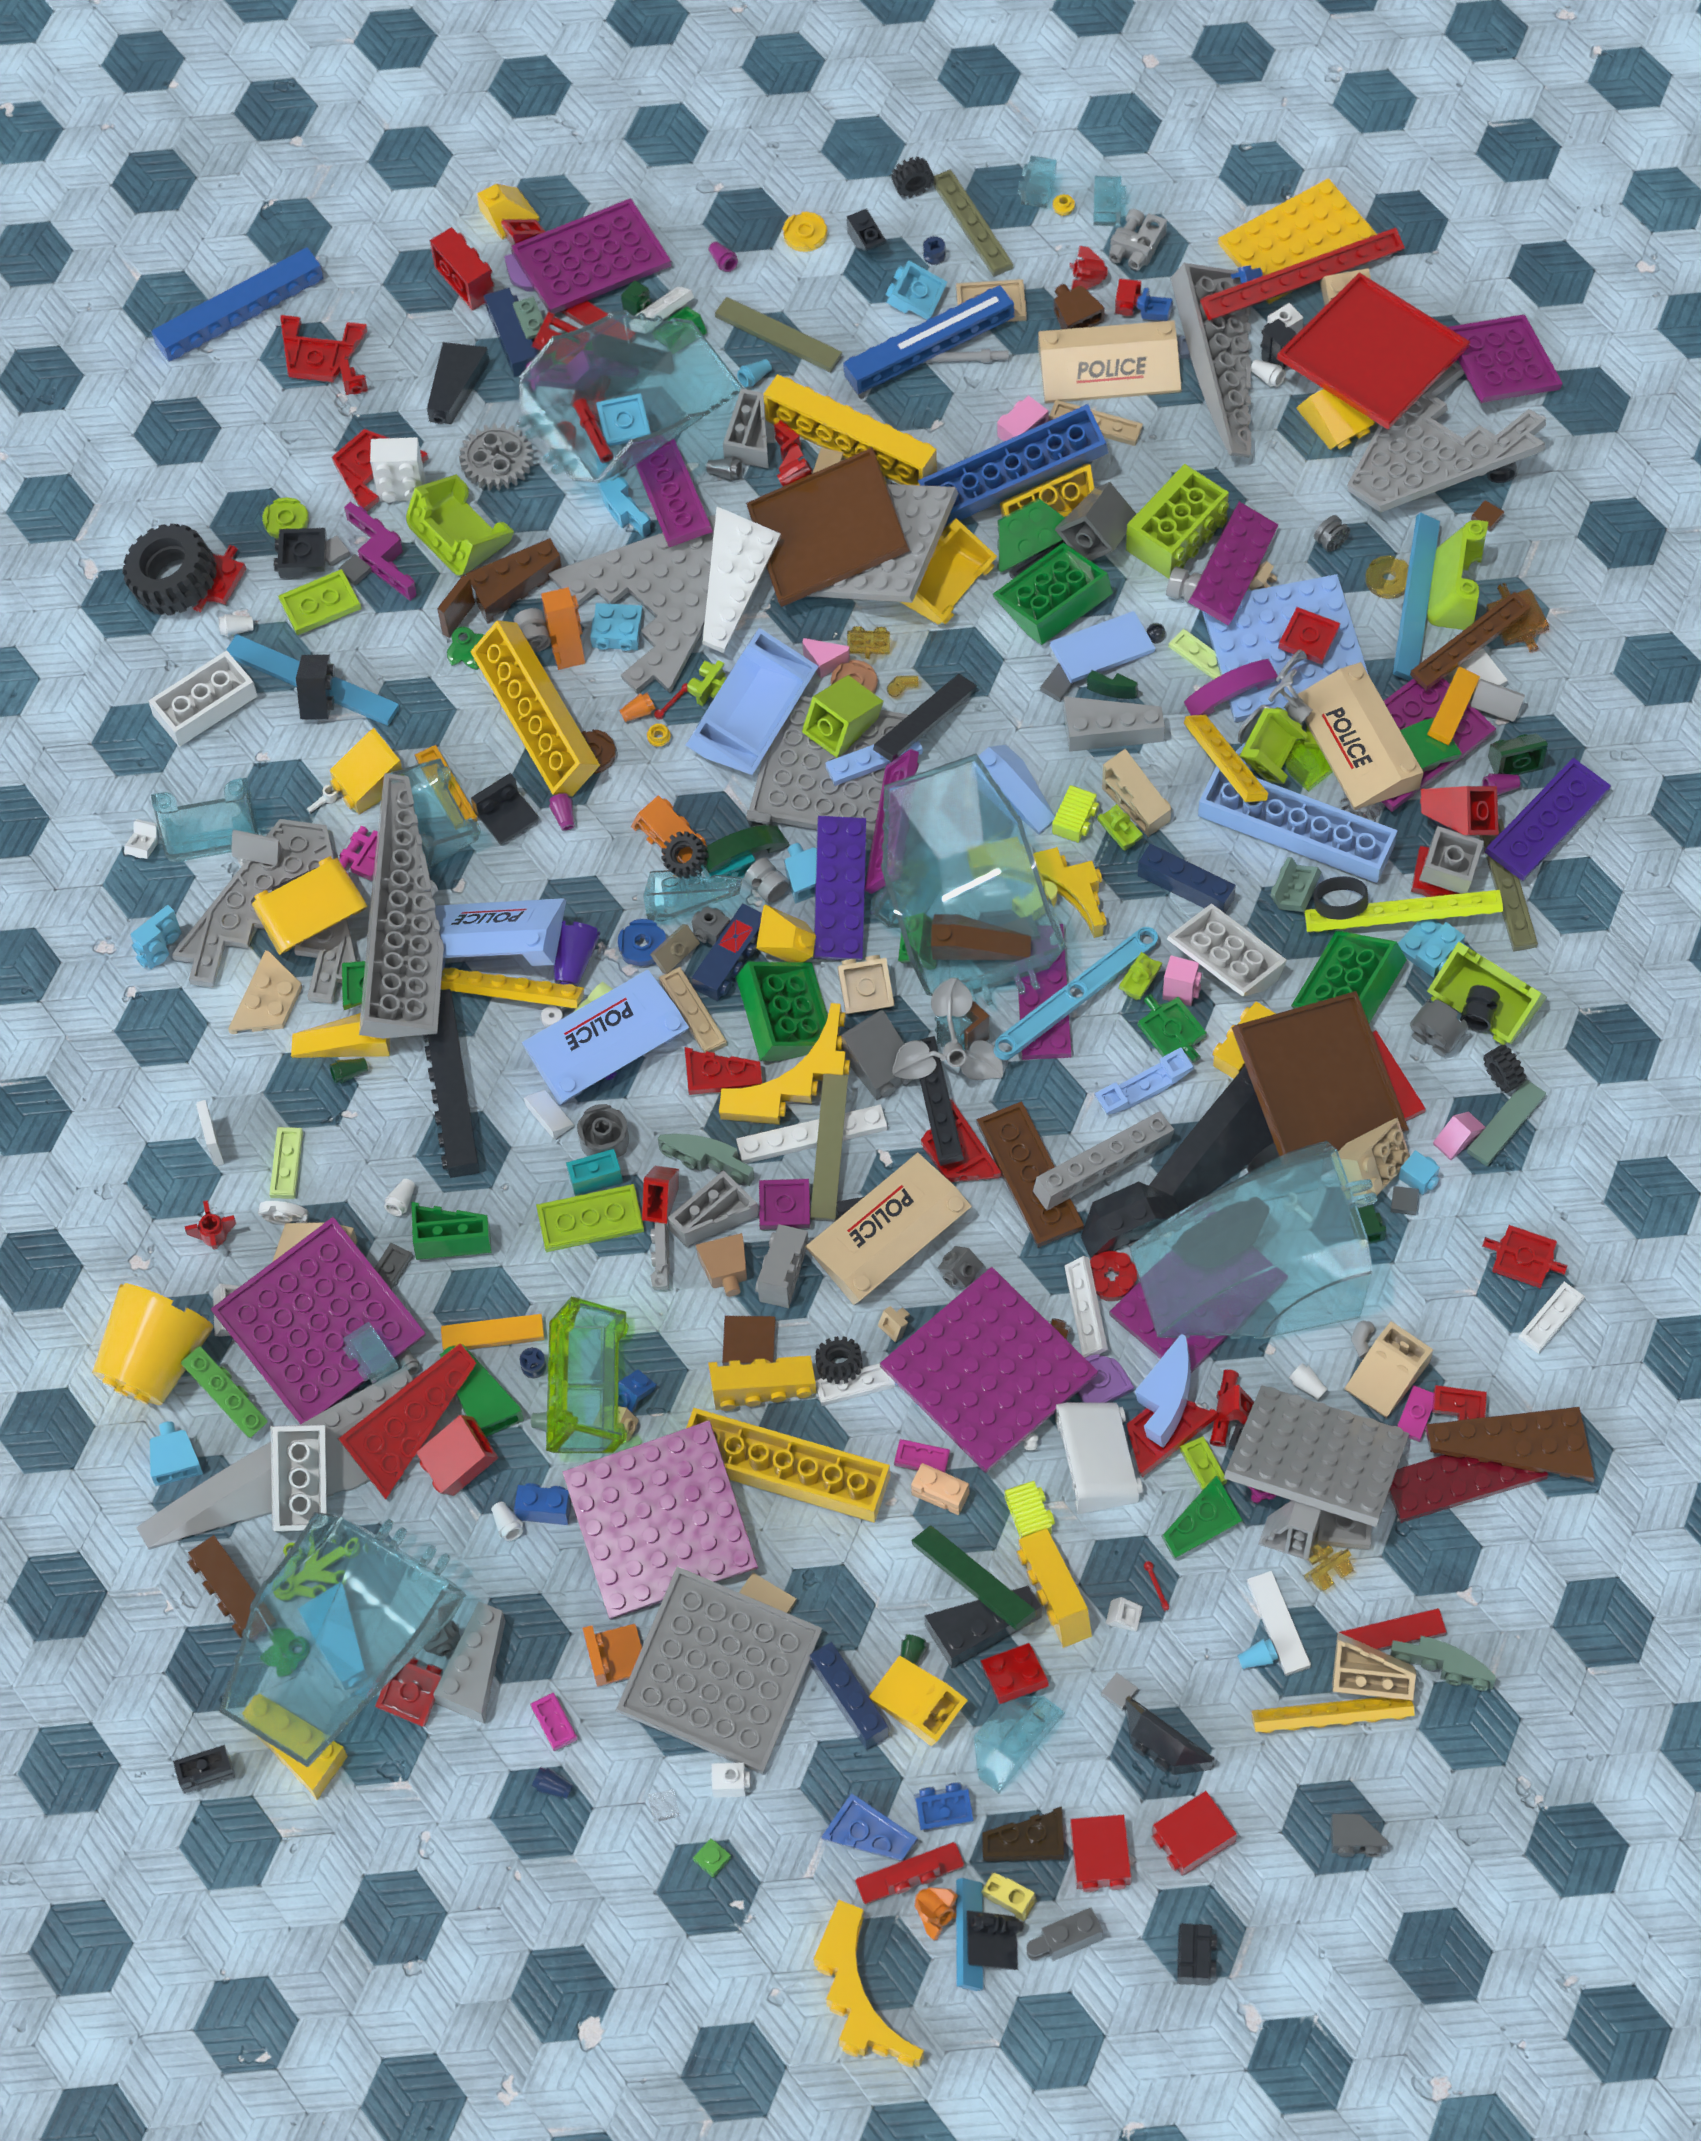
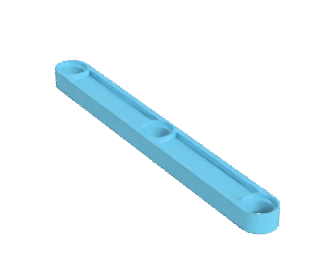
[993,927,1158,1060]

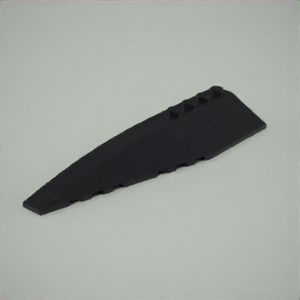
[1126,1065,1274,1250]

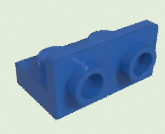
[914,1782,974,1830]

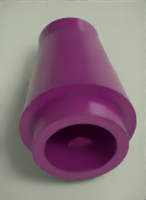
[708,241,738,272]
[1482,773,1520,796]
[549,793,575,831]

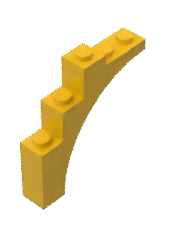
[967,834,1107,938]
[719,1003,850,1125]
[813,1899,924,2067]

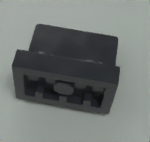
[471,773,539,844]

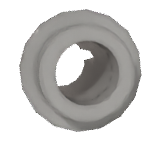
[396,1349,420,1376]

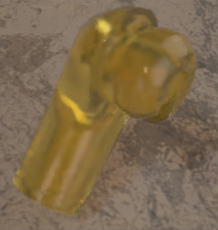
[887,676,918,697]

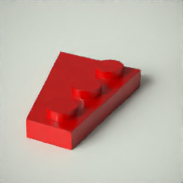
[685,1047,762,1095]

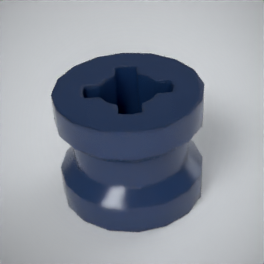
[923,236,945,265]
[519,1347,547,1379]

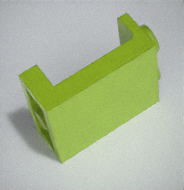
[1239,707,1308,784]

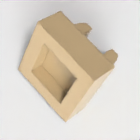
[1248,561,1277,590]
[878,1306,910,1342]

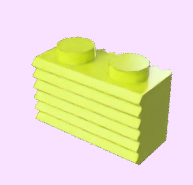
[1052,785,1100,843]
[1004,1480,1055,1538]

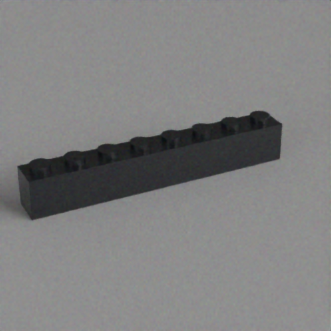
[423,989,480,1178]

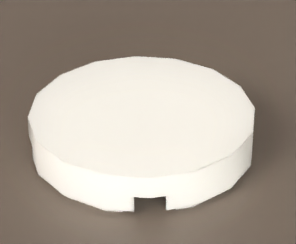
[258,1201,309,1225]

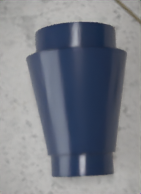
[532,1767,573,1799]

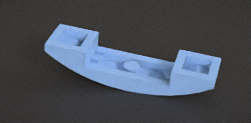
[1095,1048,1194,1115]

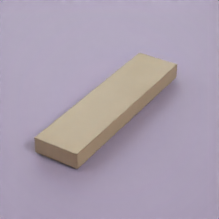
[1049,400,1143,446]
[658,967,727,1053]

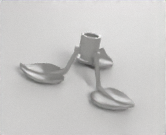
[1238,649,1313,744]
[892,977,1003,1080]

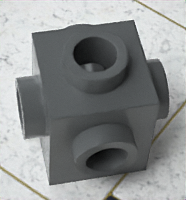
[691,905,730,945]
[937,1246,983,1287]
[418,1616,461,1656]

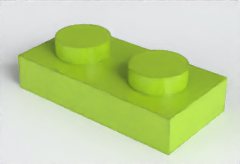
[1180,1436,1227,1490]

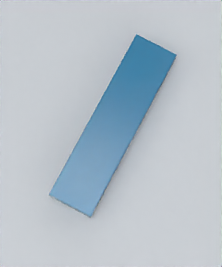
[956,1878,983,1991]

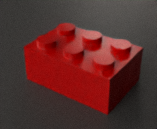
[430,227,495,311]

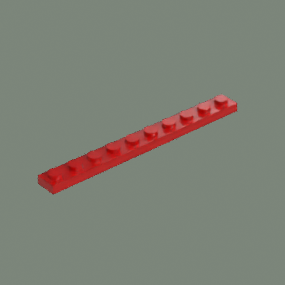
[1200,228,1405,321]

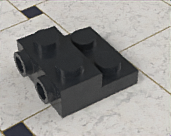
[274,528,327,578]

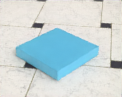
[596,393,651,447]

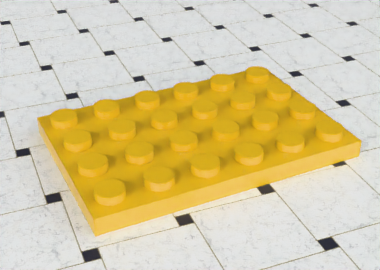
[1218,178,1377,304]

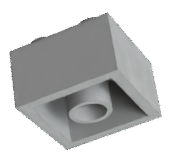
[1419,826,1484,894]

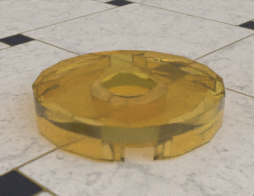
[1365,555,1409,599]

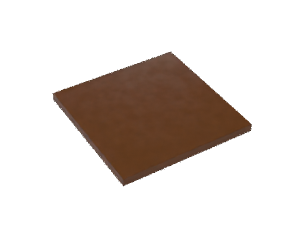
[746,447,910,607]
[1232,991,1409,1169]

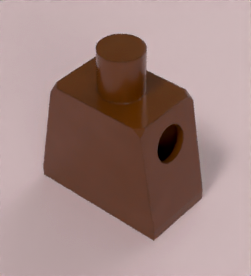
[1054,284,1105,330]

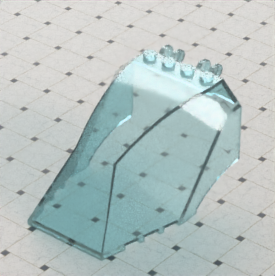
[516,310,744,483]
[881,754,1066,1006]
[219,1512,467,1767]

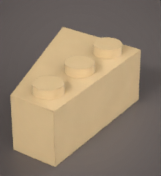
[1102,749,1171,837]
[1332,1632,1416,1700]

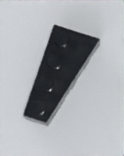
[924,1586,1042,1669]

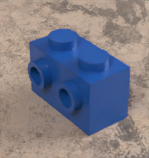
[514,1483,572,1525]

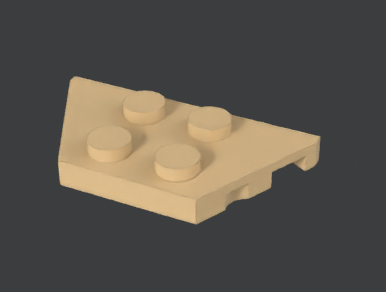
[228,950,302,1034]

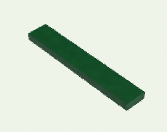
[912,1525,1037,1631]

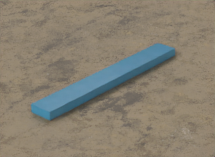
[1393,513,1440,681]
[226,634,400,726]

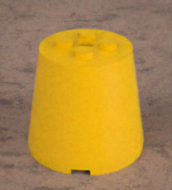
[92,1283,214,1405]

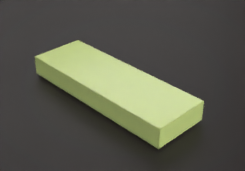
[1168,629,1221,679]
[269,1127,303,1199]

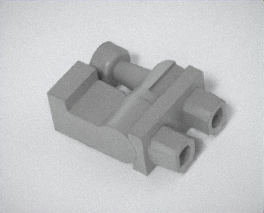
[1109,209,1167,271]

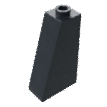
[427,342,489,424]

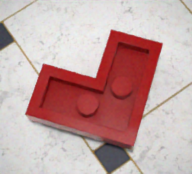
[1432,1385,1487,1421]

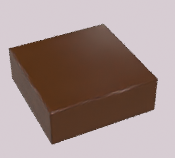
[1471,500,1504,531]

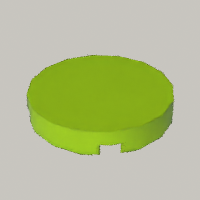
[262,497,309,538]

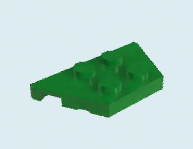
[997,498,1065,572]

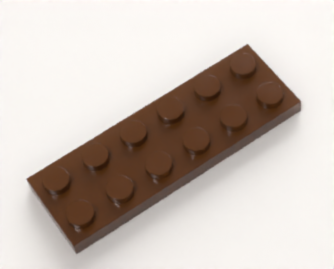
[976,1101,1084,1248]

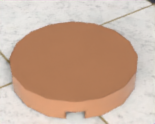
[831,660,878,694]

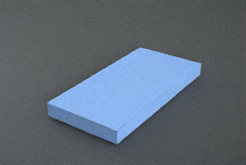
[1050,611,1155,683]

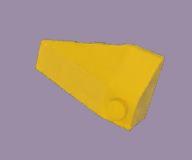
[291,1013,390,1058]

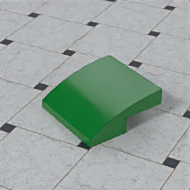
[1400,718,1462,772]

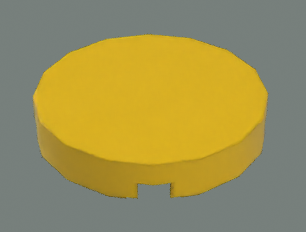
[783,211,828,252]

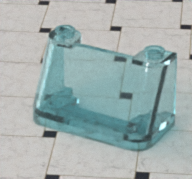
[388,758,481,868]
[151,778,259,862]

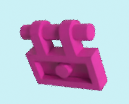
[339,826,378,881]

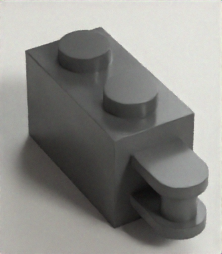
[1026,1907,1103,1961]

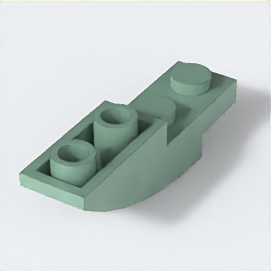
[658,1134,754,1186]
[1390,1636,1496,1691]

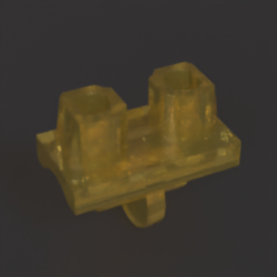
[847,626,890,659]
[1303,1544,1354,1592]

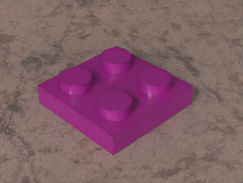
[759,1179,810,1230]

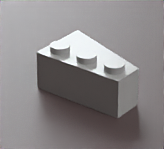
[723,388,768,468]

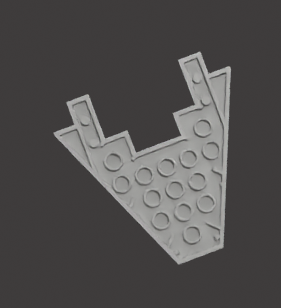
[1347,362,1546,512]
[548,515,716,694]
[172,819,356,1004]

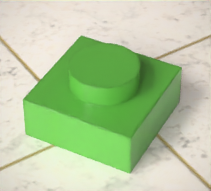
[693,1838,731,1878]

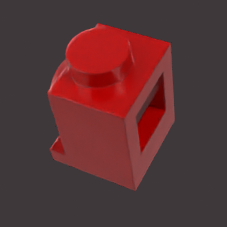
[1115,278,1142,316]

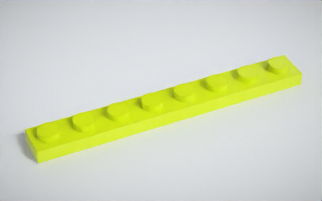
[1305,890,1503,932]

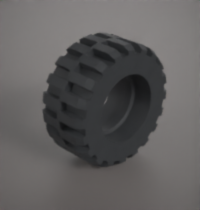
[123,524,217,615]

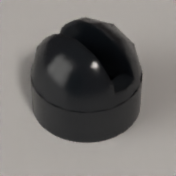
[1147,623,1165,644]

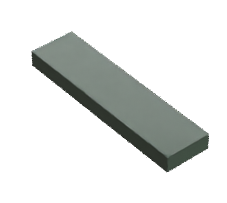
[1467,1079,1546,1166]

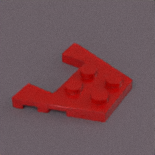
[280,315,368,382]
[332,429,429,512]

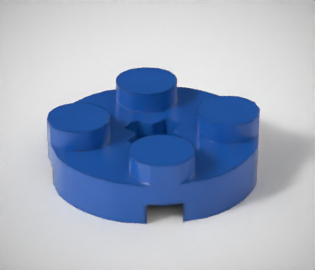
[618,919,666,966]

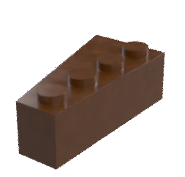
[466,538,562,624]
[187,1535,274,1641]

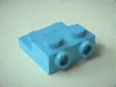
[885,260,947,320]
[590,603,643,651]
[130,905,182,969]
[1398,919,1466,978]

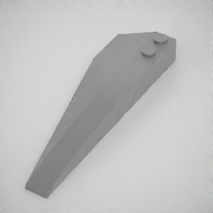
[1170,263,1251,458]

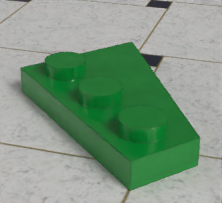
[342,961,365,1010]
[1161,1475,1242,1559]

